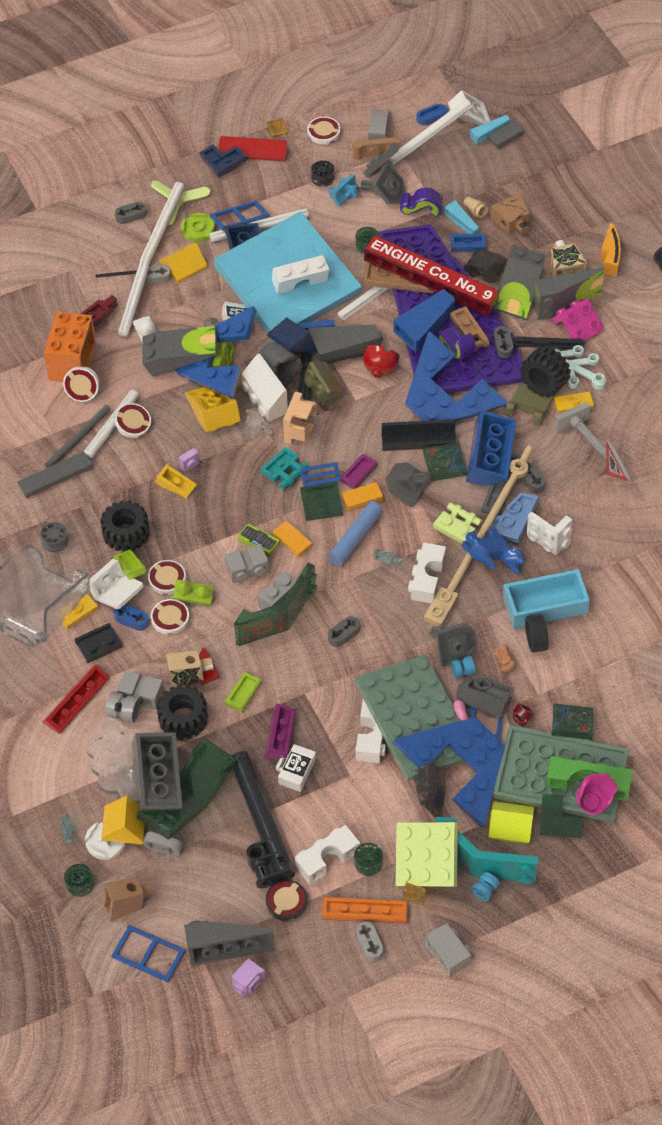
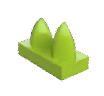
[211,341,235,367]
[173,580,214,606]

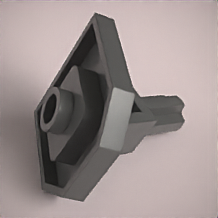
[361,162,406,205]
[385,462,431,507]
[429,623,478,667]

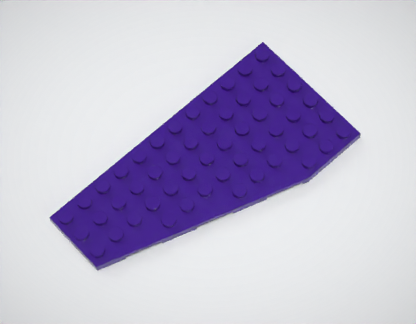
[379,224,524,393]

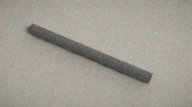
[45,405,110,468]

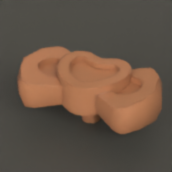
[494,645,516,673]

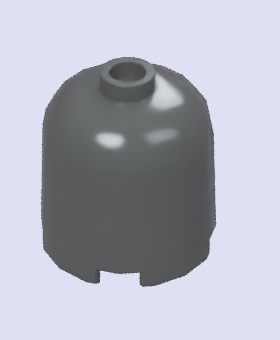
[258,342,302,387]

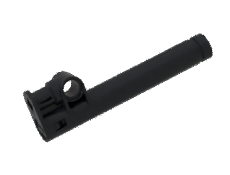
[229,751,296,889]

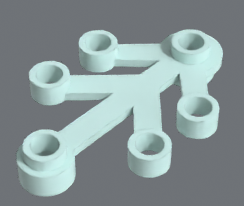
[555,345,606,390]

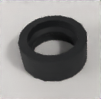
[525,614,549,653]

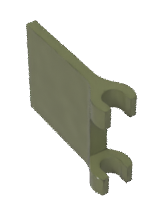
[505,382,554,426]

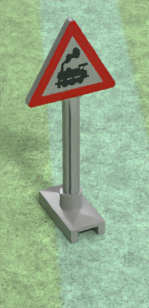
[555,402,631,481]

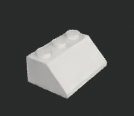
[240,354,288,422]

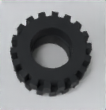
[520,346,571,397]
[100,500,150,552]
[157,685,208,740]

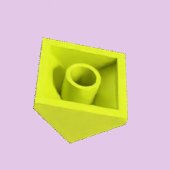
[488,801,534,845]

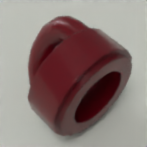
[513,703,534,725]

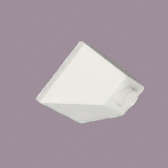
[448,90,491,125]

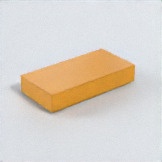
[341,482,383,511]
[272,521,312,557]

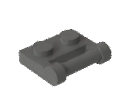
[363,143,399,177]

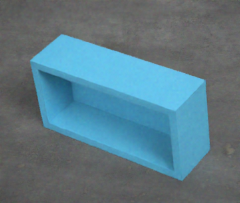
[503,569,590,629]

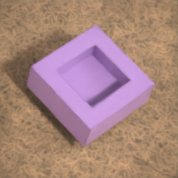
[179,448,200,473]

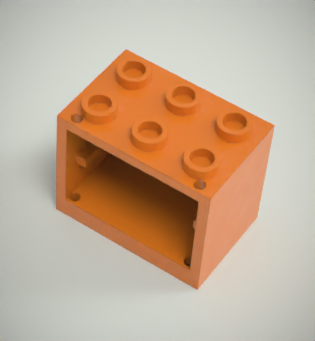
[44,311,96,382]

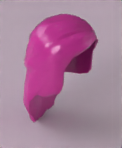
[576,773,618,815]

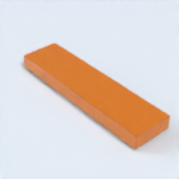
[322,897,407,923]

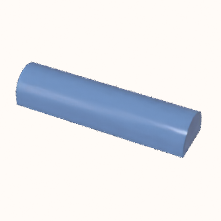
[329,500,383,567]

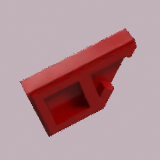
[199,647,220,686]

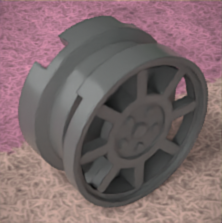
[40,522,69,552]

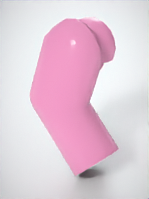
[452,700,469,721]

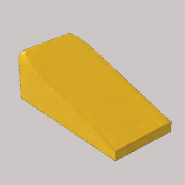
[155,464,197,499]

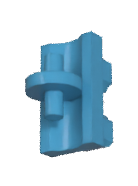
[328,174,359,206]

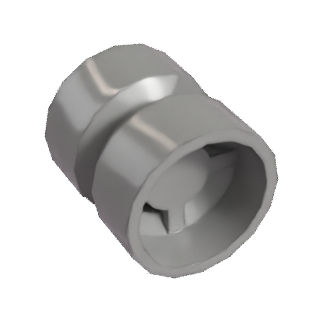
[105,691,140,723]

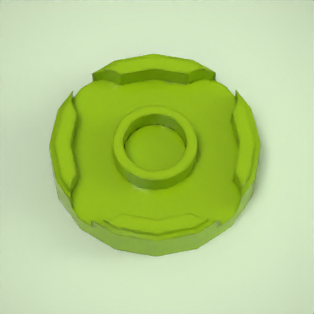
[181,213,215,242]

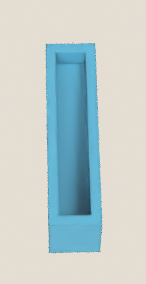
[470,115,510,145]
[445,200,479,234]

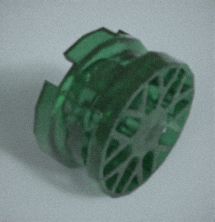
[355,227,380,254]
[354,843,383,876]
[64,864,95,897]

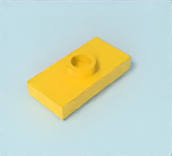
[554,392,594,414]
[55,593,99,630]

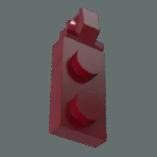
[81,295,118,327]

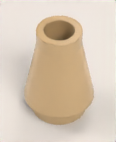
[464,196,488,218]

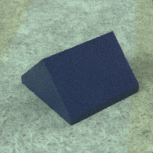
[224,223,261,250]
[267,317,316,353]

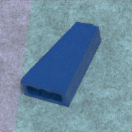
[393,289,455,353]

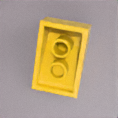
[185,387,241,432]

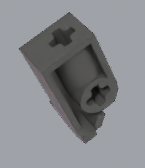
[456,677,514,718]

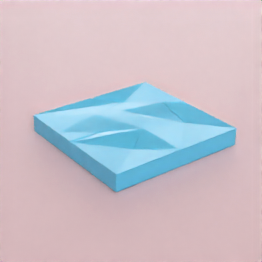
[214,211,362,342]

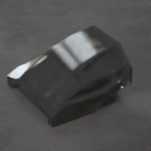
[463,249,507,283]
[413,764,446,820]

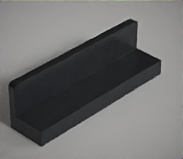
[381,419,456,451]

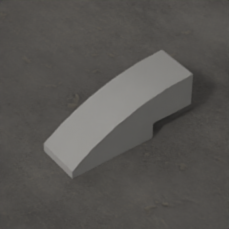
[368,109,389,140]

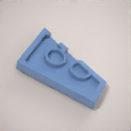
[486,492,539,543]

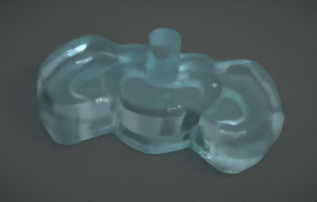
[374,549,402,565]
[60,814,75,844]

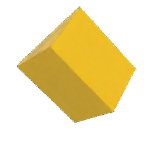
[159,243,207,283]
[101,795,145,845]

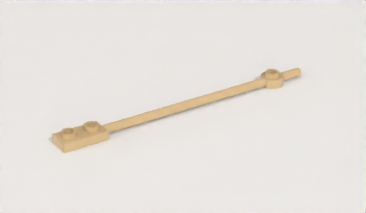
[424,445,534,628]

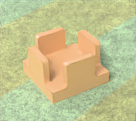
[283,392,317,444]

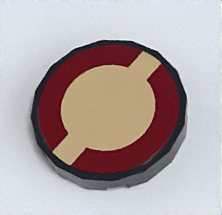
[266,880,307,921]

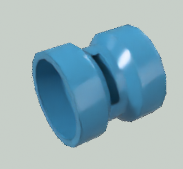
[451,656,476,680]
[471,872,500,901]

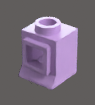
[232,958,265,996]

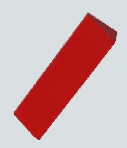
[219,136,287,161]
[42,664,110,734]

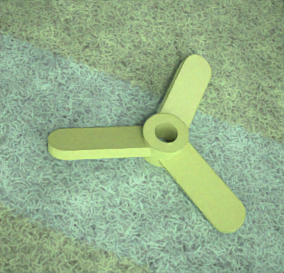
[151,181,210,225]

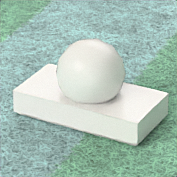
[132,316,157,345]

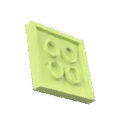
[396,822,458,887]

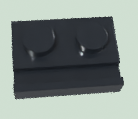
[74,623,122,664]

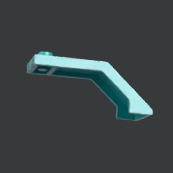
[436,817,538,884]

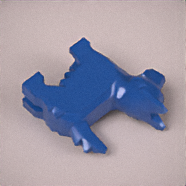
[462,528,524,574]

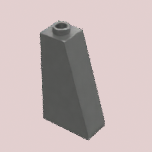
[308,325,383,364]

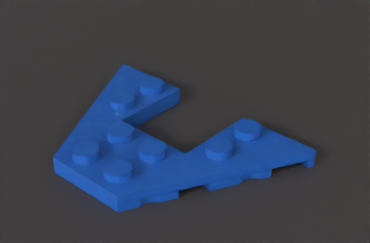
[175,306,257,399]
[405,331,508,421]
[393,717,505,828]

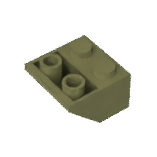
[304,361,344,407]

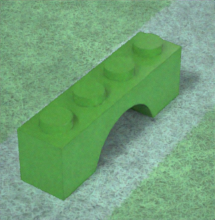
[546,756,632,801]

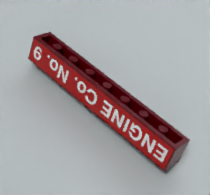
[364,235,500,317]

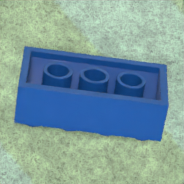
[466,410,516,486]

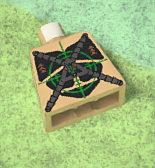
[550,240,587,277]
[166,651,213,688]

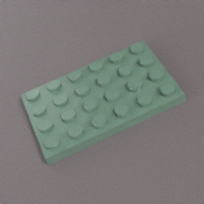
[354,654,465,782]
[493,725,629,823]

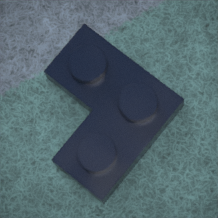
[199,144,246,177]

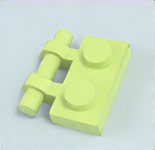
[433,502,483,544]

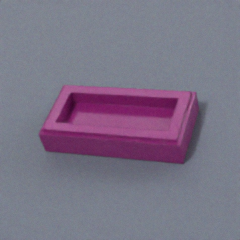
[340,454,378,489]

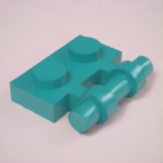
[260,447,309,490]

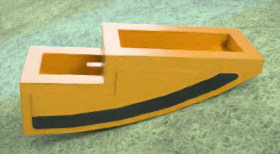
[600,223,621,277]

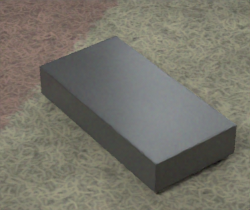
[487,120,524,149]

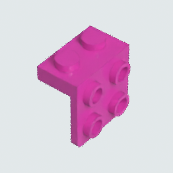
[551,298,604,341]

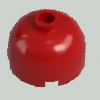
[363,345,400,378]

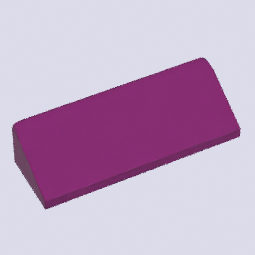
[264,703,296,759]

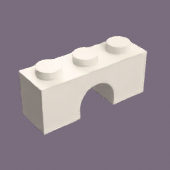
[272,255,329,294]
[408,542,446,603]
[356,699,386,764]
[295,825,360,885]

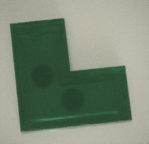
[539,794,582,838]

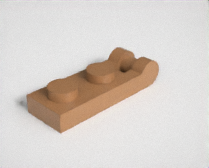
[352,137,400,160]
[450,306,489,351]

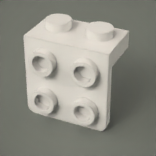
[527,512,573,555]
[86,559,144,609]

